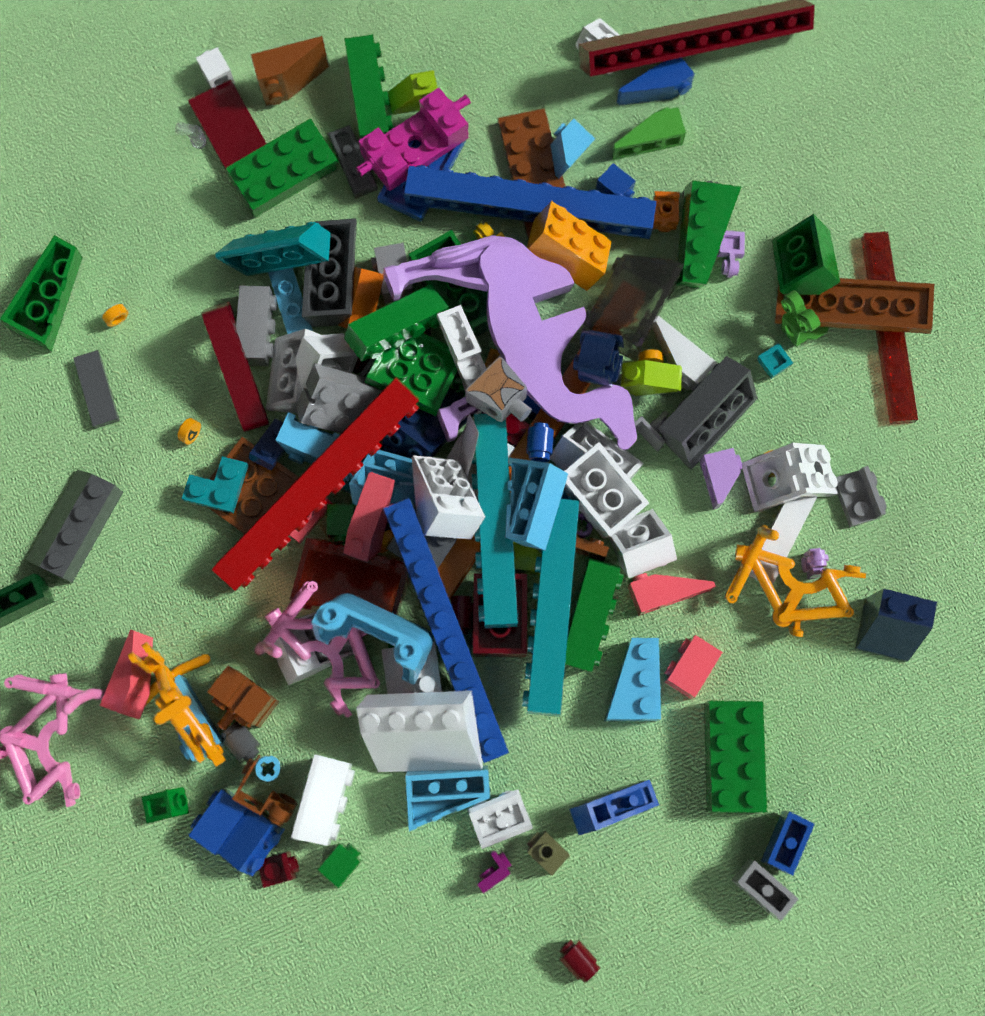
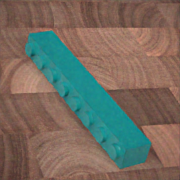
[471,414,518,629]
[522,499,579,717]

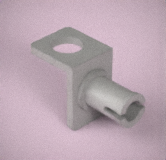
[634,411,670,451]

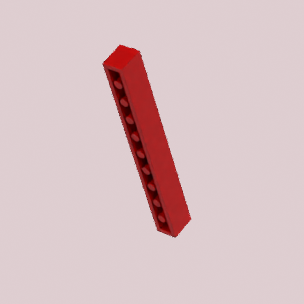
[211,377,419,591]

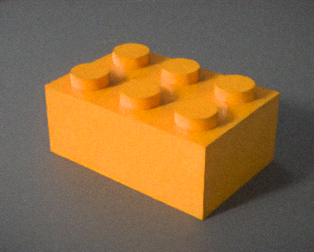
[527,201,611,291]

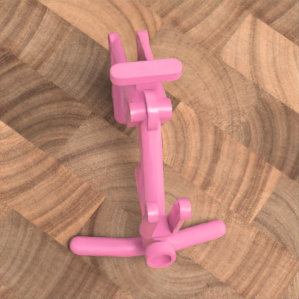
[254,581,380,718]
[0,673,106,807]

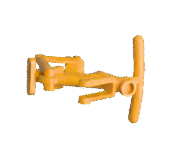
[725,525,866,637]
[128,642,226,767]

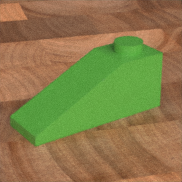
[612,107,686,160]

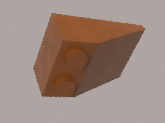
[251,36,329,106]

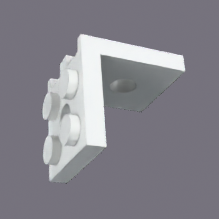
[742,443,838,512]

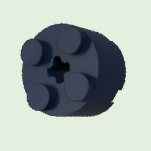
[573,330,624,387]

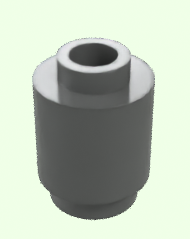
[221,722,261,763]

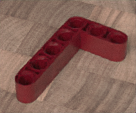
[202,301,269,432]

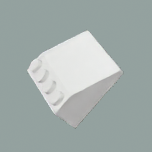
[356,691,483,772]

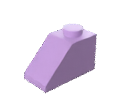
[700,448,742,510]

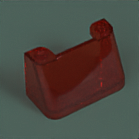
[290,537,410,615]

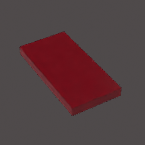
[188,79,267,172]

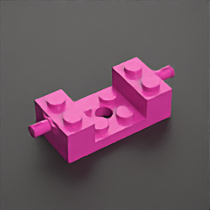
[356,87,471,191]

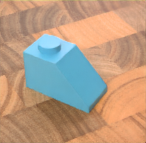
[550,119,595,179]

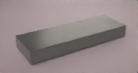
[327,125,378,199]
[73,350,120,429]

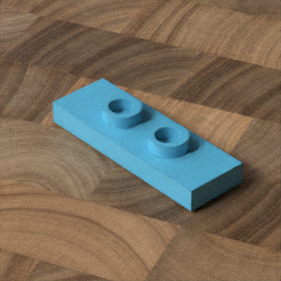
[268,268,313,334]

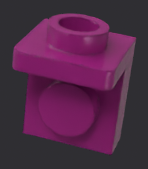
[477,850,512,894]

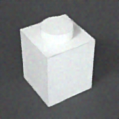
[196,47,235,89]

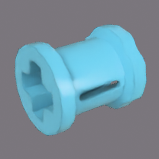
[255,756,280,781]

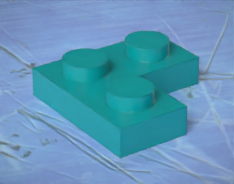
[182,456,249,514]

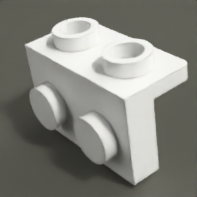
[468,790,533,849]

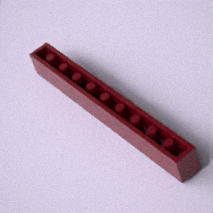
[579,0,815,77]

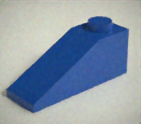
[617,57,695,105]
[569,779,659,835]

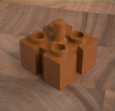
[208,665,280,731]

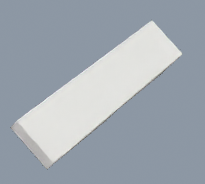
[437,305,487,414]
[749,496,817,585]

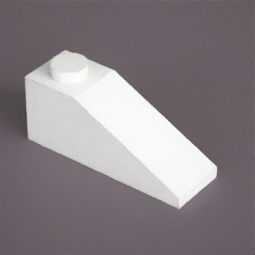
[652,316,717,391]

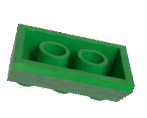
[772,214,840,295]

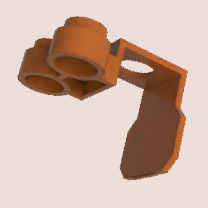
[232,755,297,826]

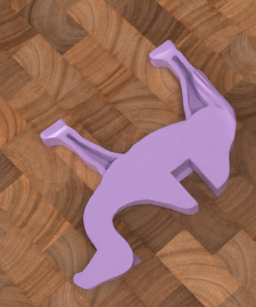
[383,235,637,450]

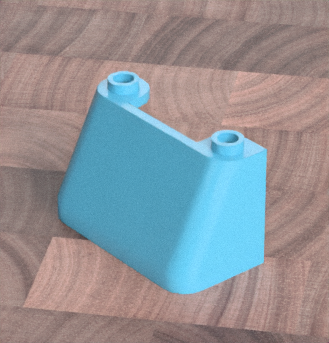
[311,593,434,685]

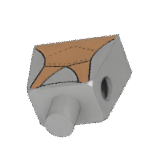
[465,356,531,422]

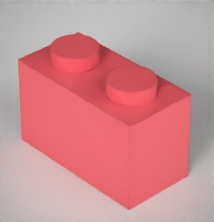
[664,635,723,699]

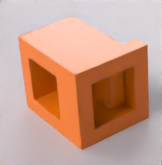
[653,191,680,232]

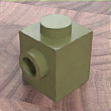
[526,831,570,876]

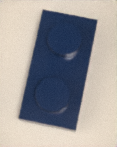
[249,418,285,471]

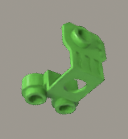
[781,290,829,347]

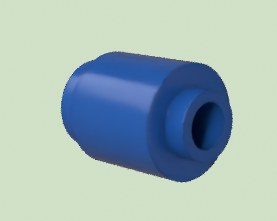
[526,422,554,463]

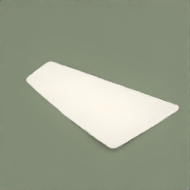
[458,414,479,477]

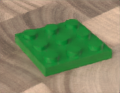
[365,333,457,416]

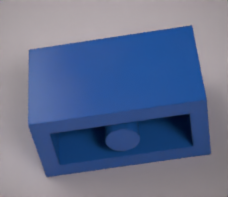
[188,789,248,855]
[217,809,285,876]
[761,811,815,876]

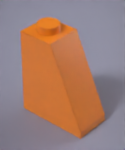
[338,267,384,328]

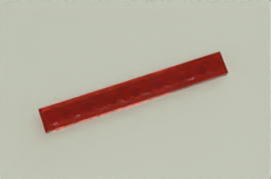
[861,231,918,424]

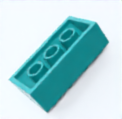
[215,222,331,276]

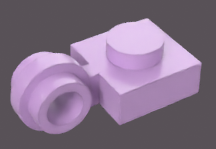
[718,230,745,278]
[801,548,829,579]

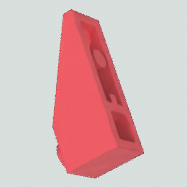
[343,472,395,562]
[628,573,716,616]
[100,629,153,719]

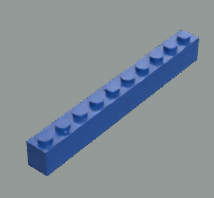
[404,165,656,239]
[382,498,509,763]

